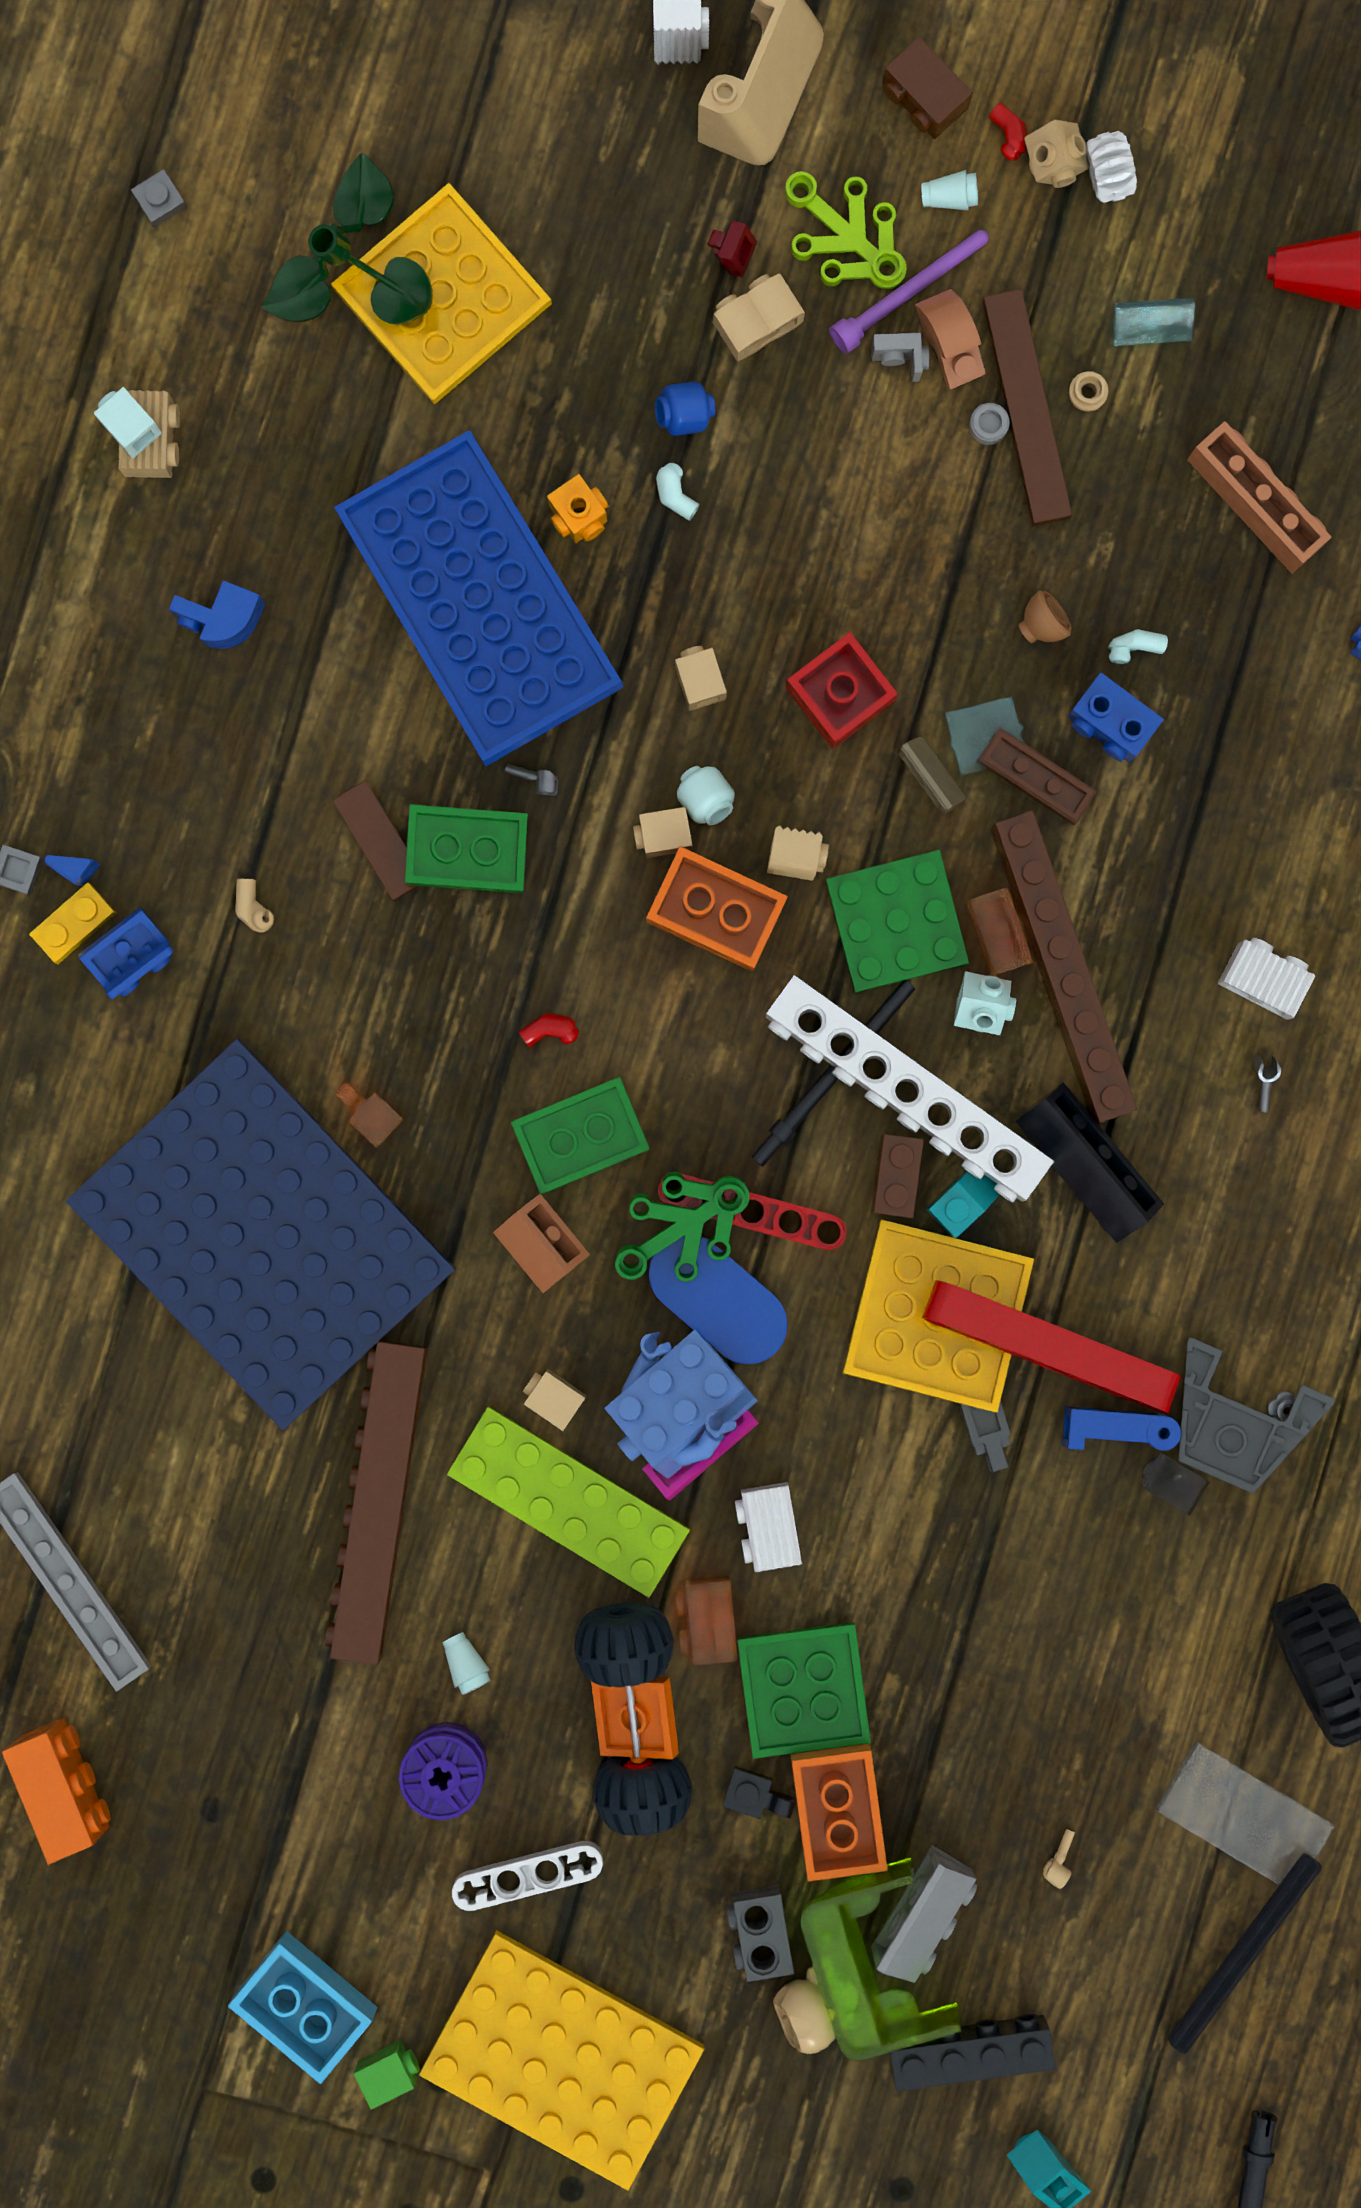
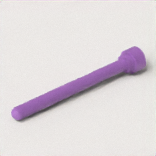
[829,230,989,354]

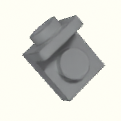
[871,333,929,382]

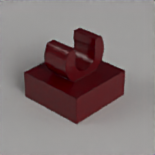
[707,221,757,277]

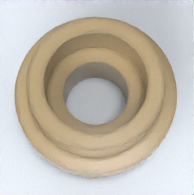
[1069,371,1108,412]

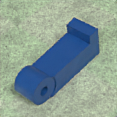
[1062,1406,1181,1451]

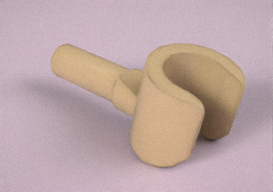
[1043,1829,1075,1889]

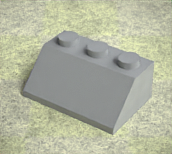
[871,1845,977,1983]

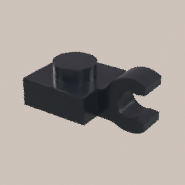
[723,1766,795,1819]

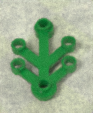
[615,1172,749,1282]

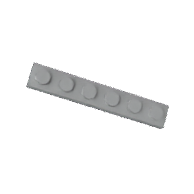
[0,1472,152,1692]

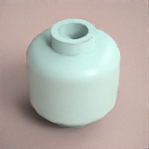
[677,766,735,825]

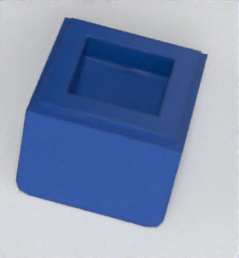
[44,855,100,887]

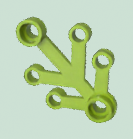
[785,171,907,289]

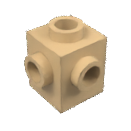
[1024,120,1089,188]

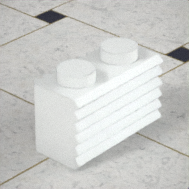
[653,0,709,65]
[1218,938,1315,1020]
[735,1482,802,1572]

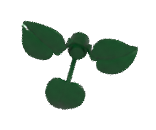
[262,153,433,325]

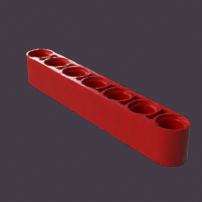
[922,1280,1181,1414]

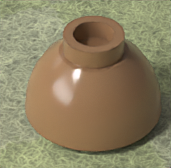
[1019,590,1072,643]

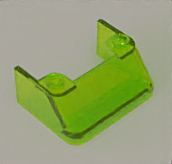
[800,1858,961,2060]

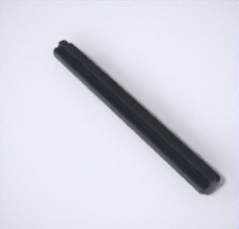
[1168,1853,1322,2054]

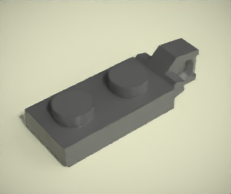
[958,1400,1011,1472]

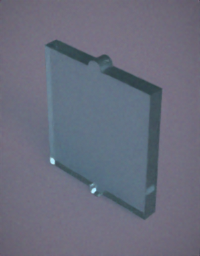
[945,697,1024,776]

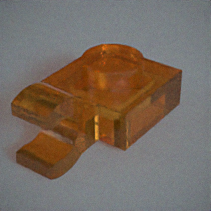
[335,1082,404,1148]

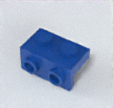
[78,907,174,1000]

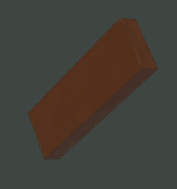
[976,727,1097,825]
[332,780,420,902]

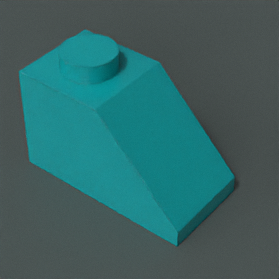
[925,1171,1000,1238]
[1007,2130,1091,2208]

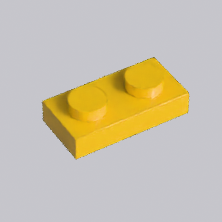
[29,882,117,964]

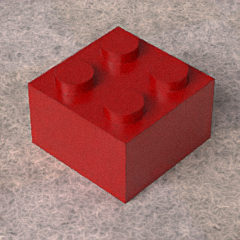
[785,632,898,750]

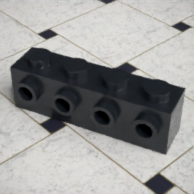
[1015,1082,1164,1243]
[887,2014,1055,2092]

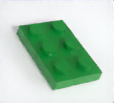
[404,804,528,893]
[511,1077,650,1195]

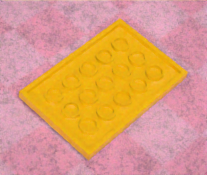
[419,1930,704,2191]

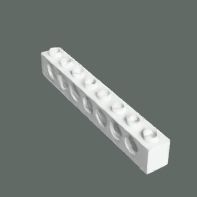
[766,975,1054,1203]

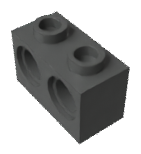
[726,1884,794,1982]

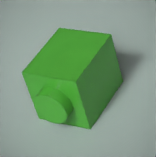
[353,2040,420,2110]

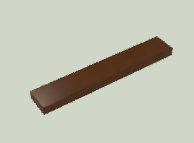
[982,289,1072,526]

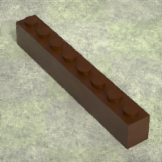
[990,810,1137,1123]
[325,1340,428,1665]

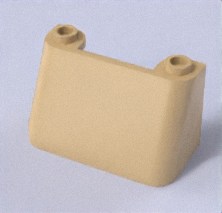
[698,0,824,165]

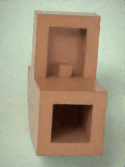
[915,289,986,390]

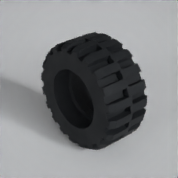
[1270,1583,1361,1748]

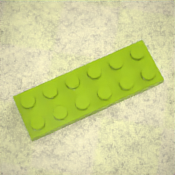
[447,1406,690,1598]

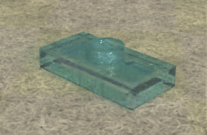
[1112,298,1195,346]

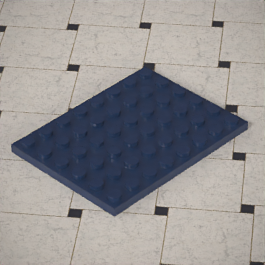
[65,1038,456,1431]

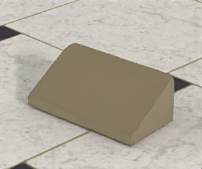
[898,737,966,815]

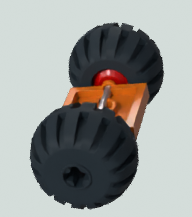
[574,1602,692,1836]

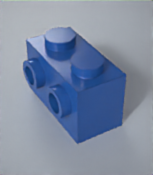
[1067,673,1164,763]

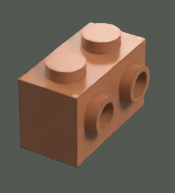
[493,1194,590,1293]

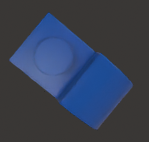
[169,580,266,649]

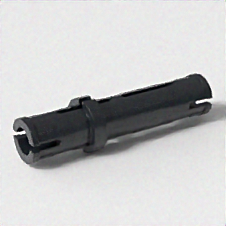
[1237,2110,1278,2208]

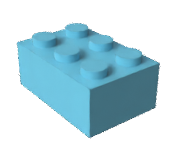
[228,1931,377,2084]

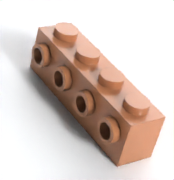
[1187,421,1332,574]

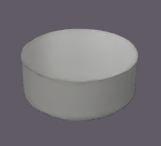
[969,403,1010,445]

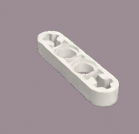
[452,1841,603,1911]

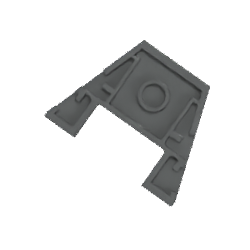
[1179,1337,1336,1494]

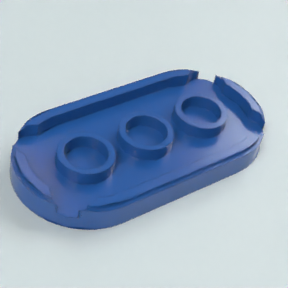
[649,1236,787,1364]

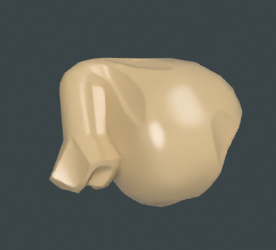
[773,1954,856,2054]

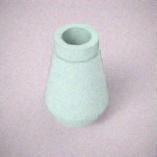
[922,170,978,211]
[442,1632,491,1695]

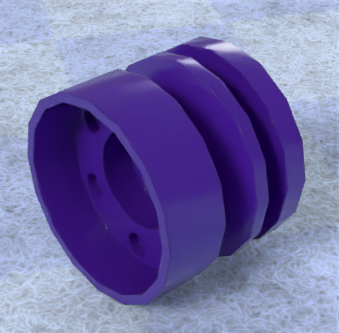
[399,1722,488,1820]

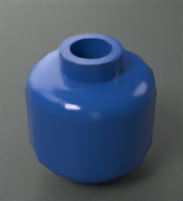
[655,381,715,436]

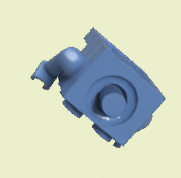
[604,1330,758,1479]

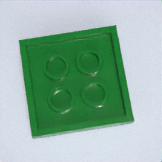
[825,850,969,994]
[737,1622,871,1759]

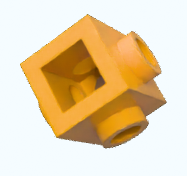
[547,474,609,544]

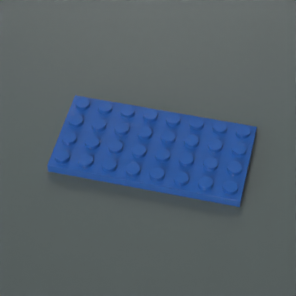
[334,430,624,767]

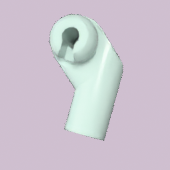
[656,463,700,521]
[1108,629,1168,664]

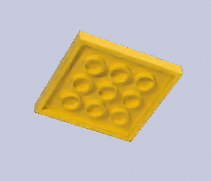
[331,183,552,405]
[842,1219,1034,1413]

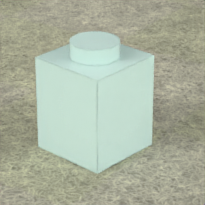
[94,387,162,459]

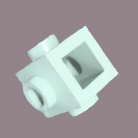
[954,971,1016,1035]

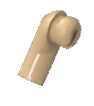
[235,879,274,932]

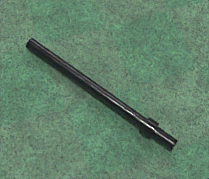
[751,980,916,1167]

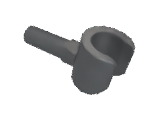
[505,763,558,796]
[1253,1055,1281,1112]

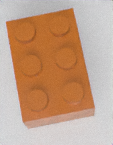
[646,846,788,972]
[2,1717,111,1865]
[790,1744,888,1882]

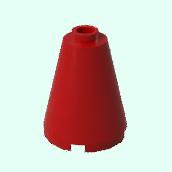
[1267,230,1361,311]

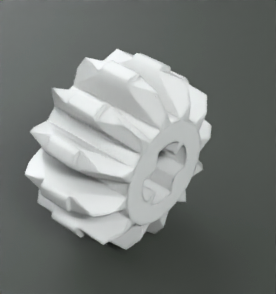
[1086,131,1137,203]

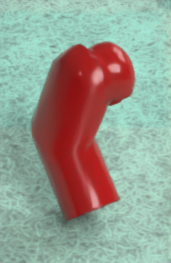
[988,102,1027,161]
[518,1013,579,1048]

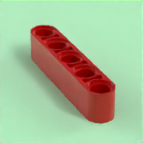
[658,1174,847,1250]

